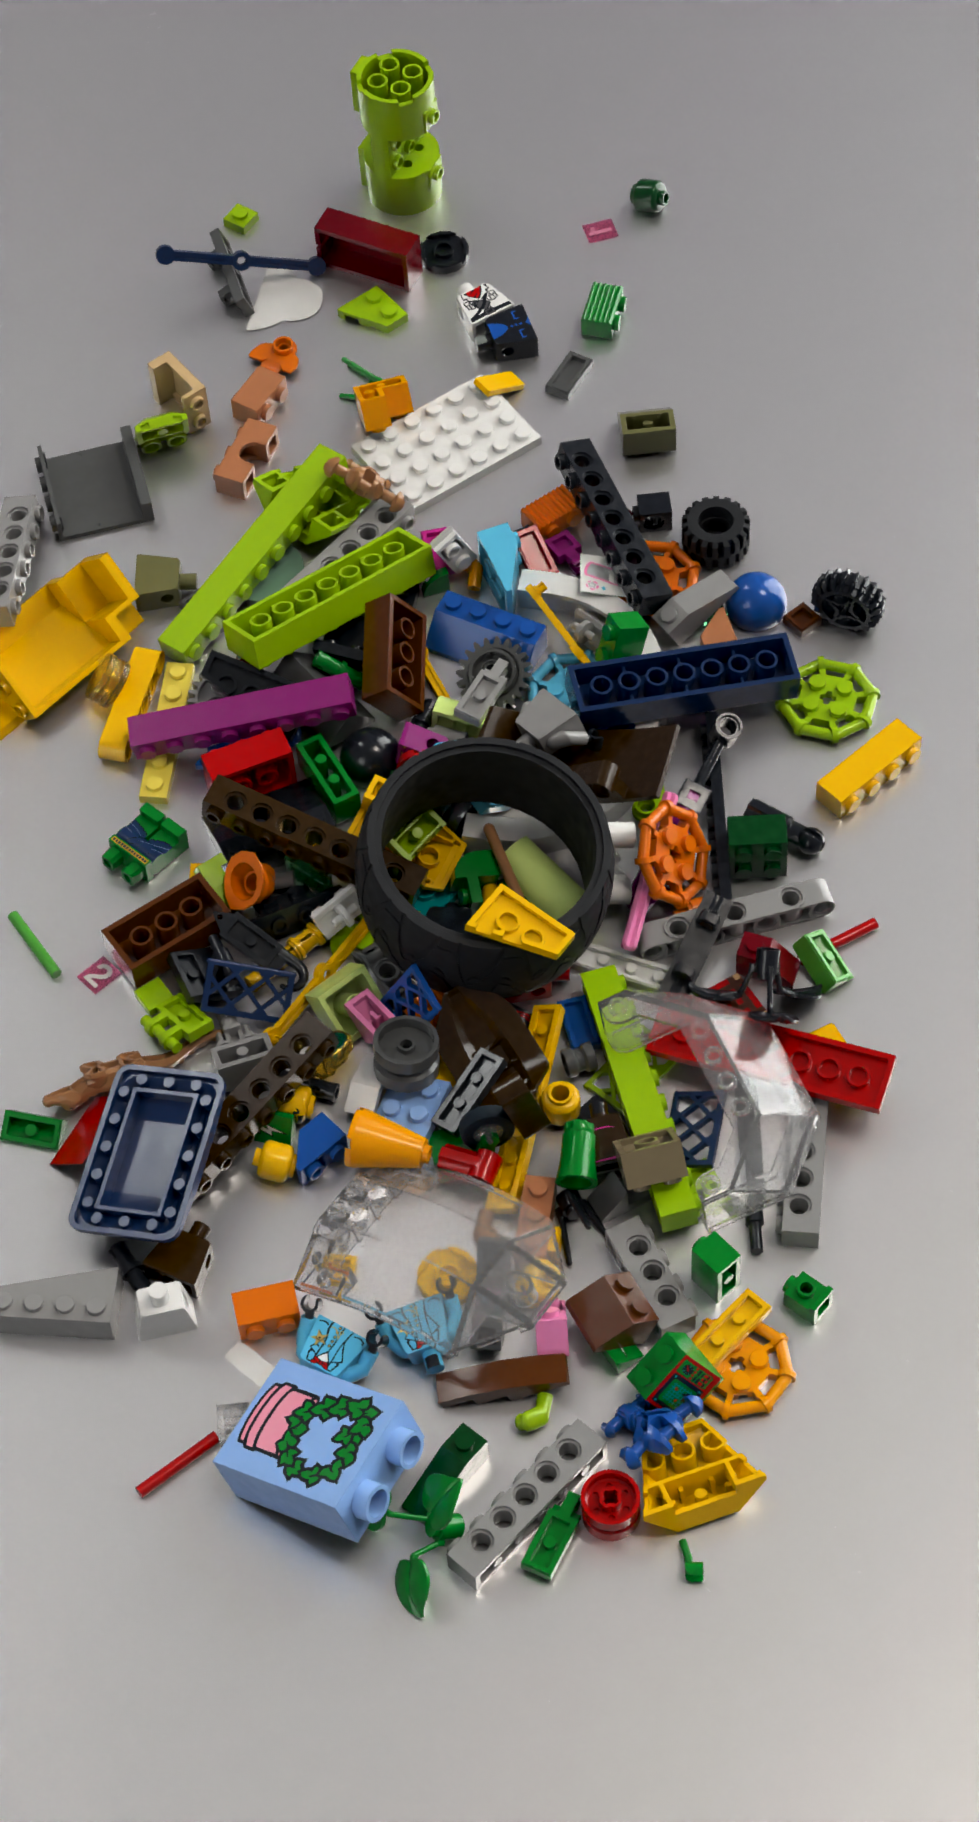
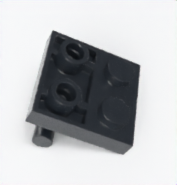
[167,934,244,1004]

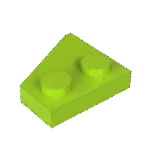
[337,285,408,333]

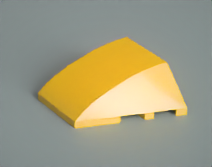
[642,1418,767,1532]

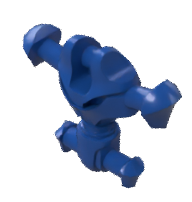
[601,1394,704,1470]

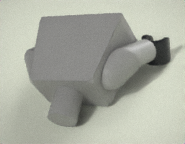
[515,688,604,754]

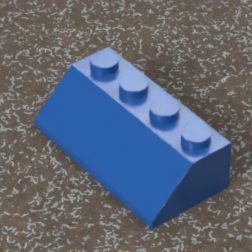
[426,590,548,673]

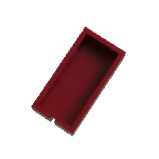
[314,207,423,292]

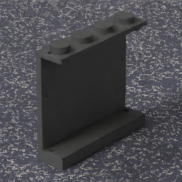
[34,425,155,542]

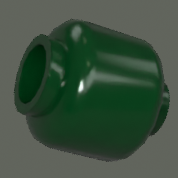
[630,178,670,214]

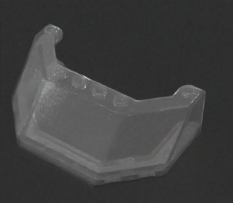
[598,989,821,1234]

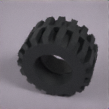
[682,496,750,569]

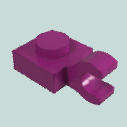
[545,529,582,577]

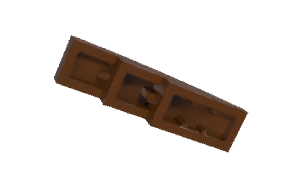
[436,1353,570,1408]

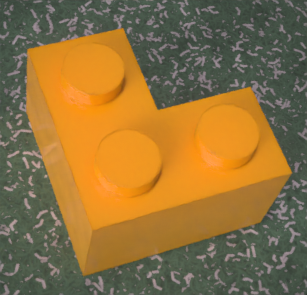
[352,375,414,433]

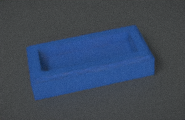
[557,995,602,1050]

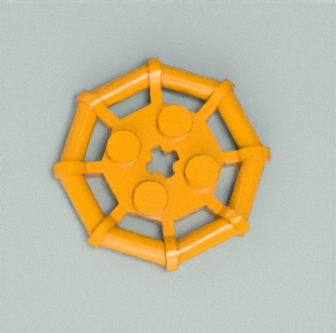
[691,1318,797,1420]

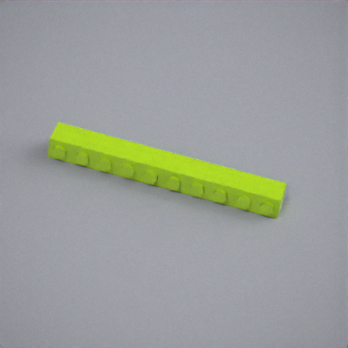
[157,443,348,663]
[580,964,702,1233]

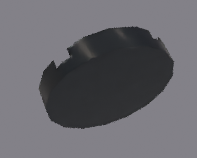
[420,231,469,274]

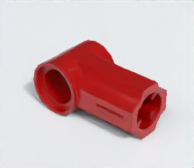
[437,1143,503,1189]

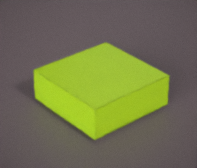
[134,977,173,1017]

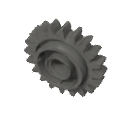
[456,636,534,709]

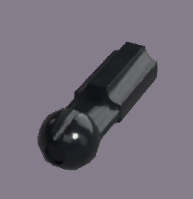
[743,798,825,855]

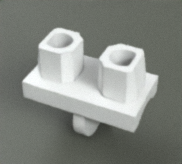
[310,883,362,940]

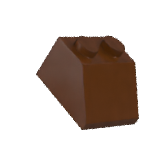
[565,1271,659,1353]

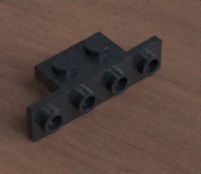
[250,884,343,940]

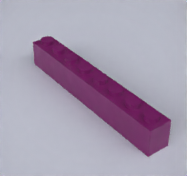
[127,673,357,760]

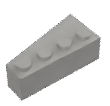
[0,1267,124,1340]

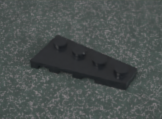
[201,650,299,742]

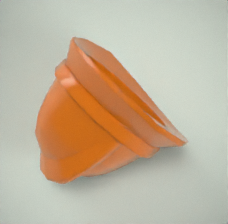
[224,851,276,911]

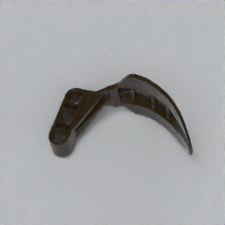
[436,985,551,1140]

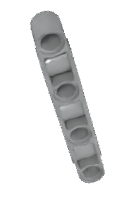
[638,878,835,961]

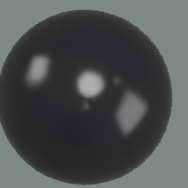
[339,727,398,789]

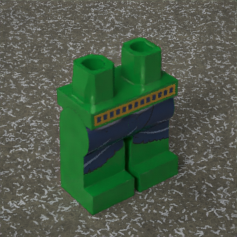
[102,802,189,886]

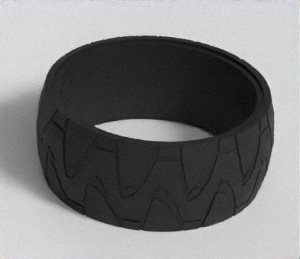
[354,737,615,998]

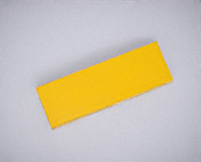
[693,1288,772,1369]

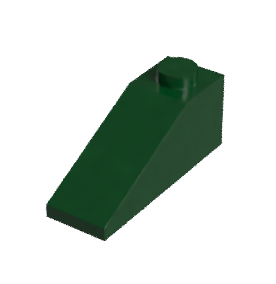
[402,1423,489,1525]

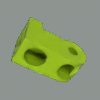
[194,852,231,910]

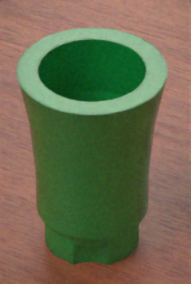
[555,1119,598,1190]

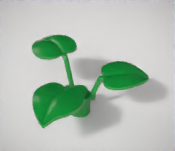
[367,1473,465,1618]

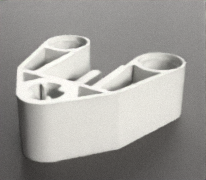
[608,822,636,905]

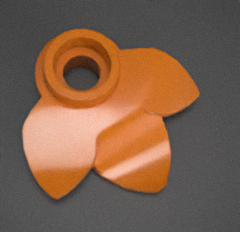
[249,336,299,374]

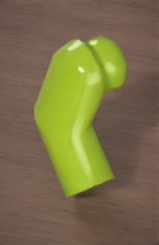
[515,1392,553,1432]

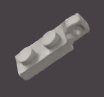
[454,658,509,727]

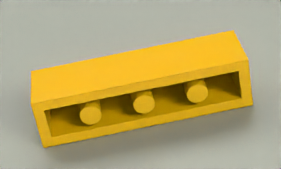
[816,718,922,819]

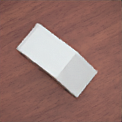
[344,1053,388,1114]

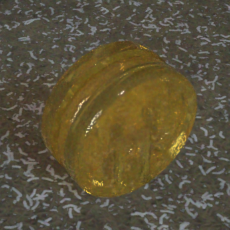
[85,653,131,708]

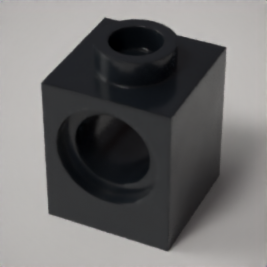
[632,491,672,533]

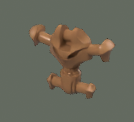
[323,457,405,512]

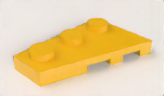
[464,883,576,960]

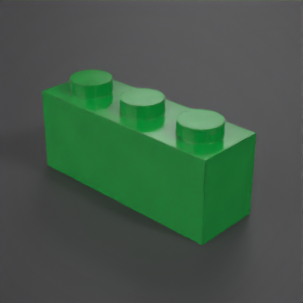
[295,733,361,824]

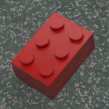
[200,727,297,794]

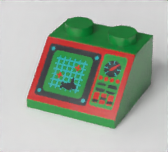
[626,1331,724,1424]

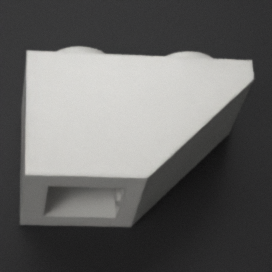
[429,525,478,575]

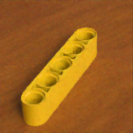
[98,647,165,763]

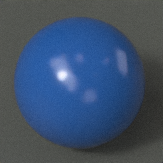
[725,572,787,632]

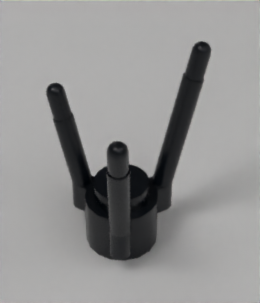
[554,1189,606,1266]

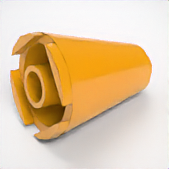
[344,1107,432,1169]

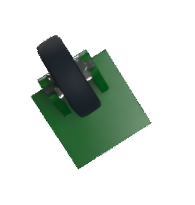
[429,1105,515,1185]

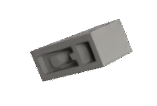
[652,569,739,646]

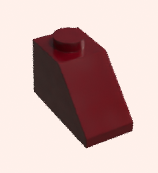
[736,931,801,989]

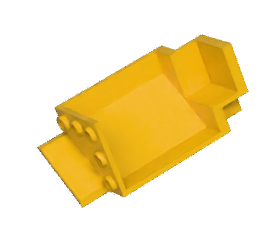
[0,552,144,740]

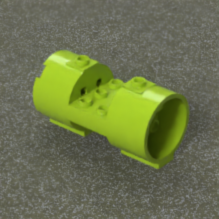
[350,49,444,216]

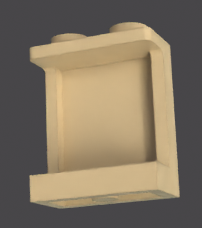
[147,351,211,434]

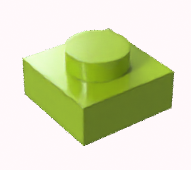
[223,203,259,235]

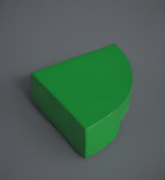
[421,567,450,598]

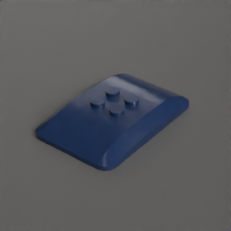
[68,1064,226,1243]

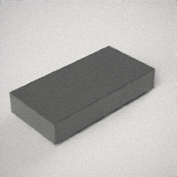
[545,351,593,401]

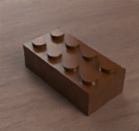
[362,592,427,722]
[101,872,231,989]

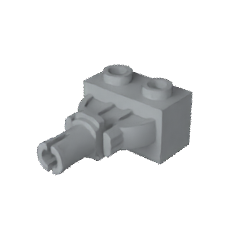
[210,1013,273,1092]

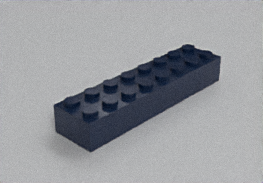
[565,633,801,730]

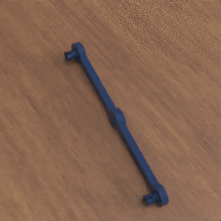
[155,244,326,276]

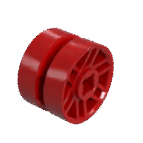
[581,1469,641,1541]

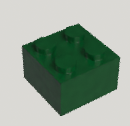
[727,814,788,879]

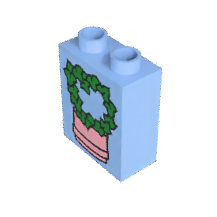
[213,1358,425,1543]

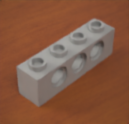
[605,1215,698,1339]

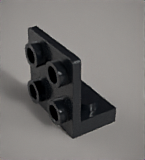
[312,616,365,672]

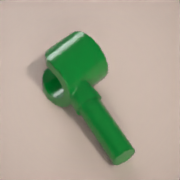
[679,1539,704,1582]

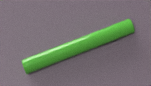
[8,911,62,979]

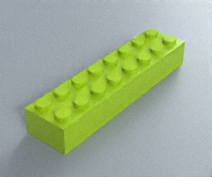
[222,527,436,670]

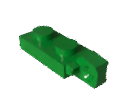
[521,1491,581,1581]

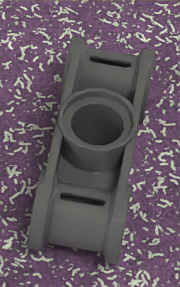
[352,940,419,1013]

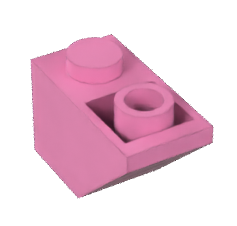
[534,1297,569,1356]

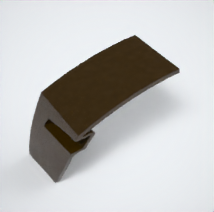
[478,706,681,803]

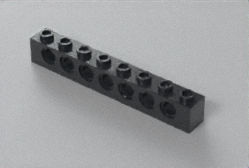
[554,438,673,616]

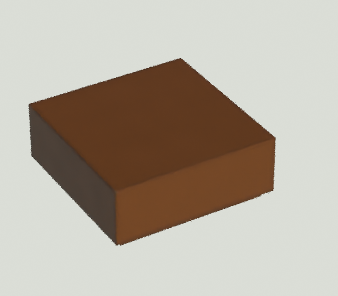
[783,602,822,639]

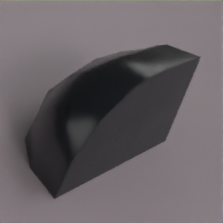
[442,802,477,839]

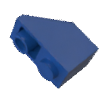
[296,1112,348,1186]

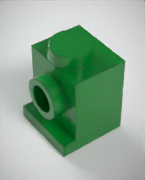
[782,1271,833,1325]

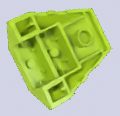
[253,459,372,545]

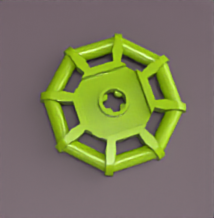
[775,656,881,744]

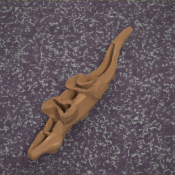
[42,1029,223,1111]

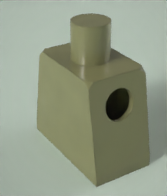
[134,554,198,612]

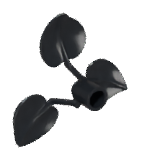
[687,947,822,1024]

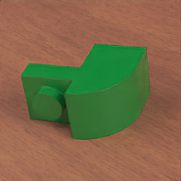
[449,850,500,916]

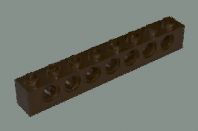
[202,774,429,906]
[191,1011,340,1207]

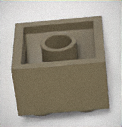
[612,1127,689,1192]

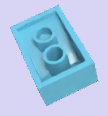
[477,522,522,614]

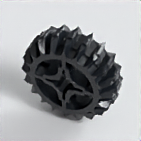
[811,568,886,632]

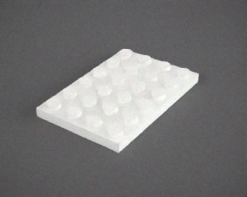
[351,374,542,515]

